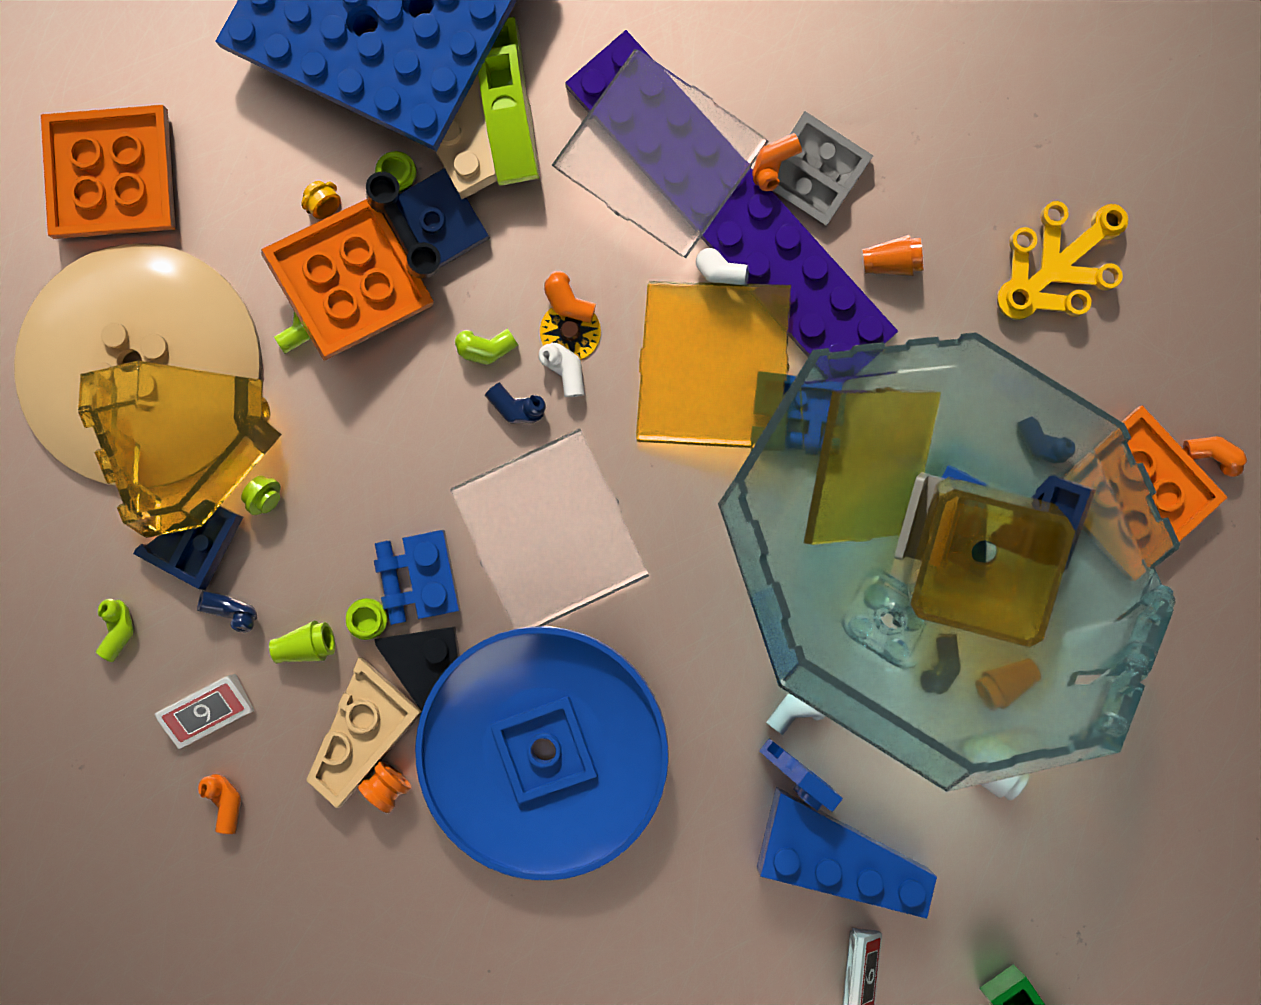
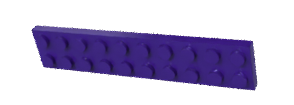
[565,30,898,382]

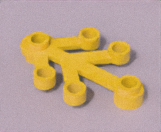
[997,201,1128,320]

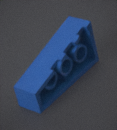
[756,787,937,919]

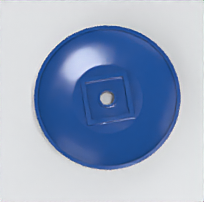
[415,626,669,880]

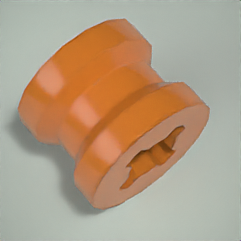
[358,760,412,814]

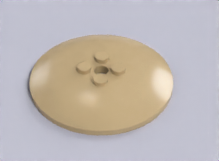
[14,243,262,488]

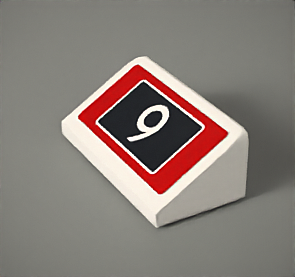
[155,674,254,749]
[843,928,882,1005]

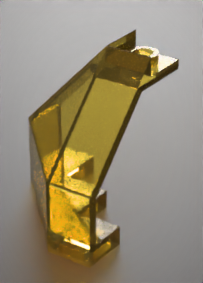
[78,361,282,538]

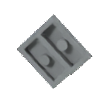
[773,111,873,226]

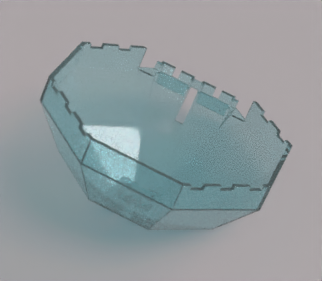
[718,332,1180,792]

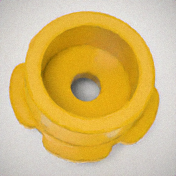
[301,181,341,219]

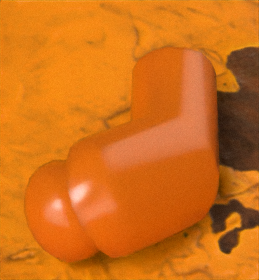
[752,133,802,192]
[544,271,596,324]
[1183,436,1247,477]
[198,774,241,834]

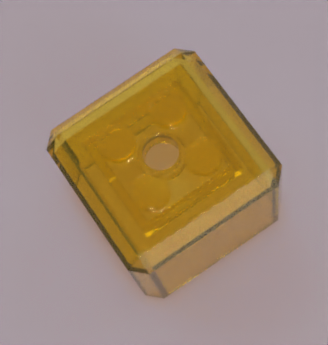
[907,477,1076,648]

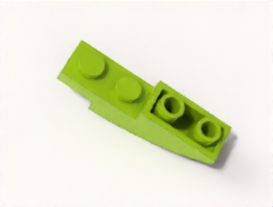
[478,17,540,186]

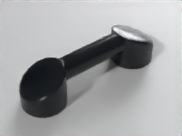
[366,172,441,278]

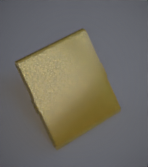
[636,281,791,450]
[803,387,941,545]

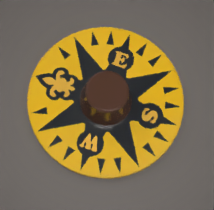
[540,307,601,360]

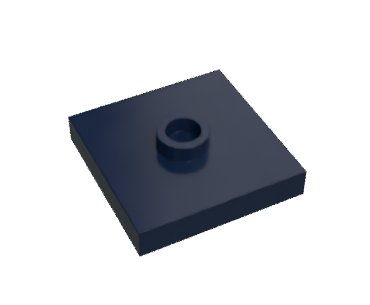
[382,168,490,279]

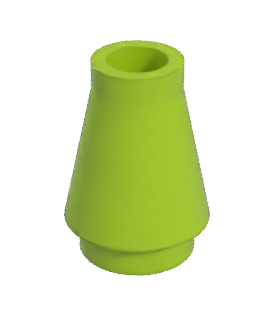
[269,620,335,664]

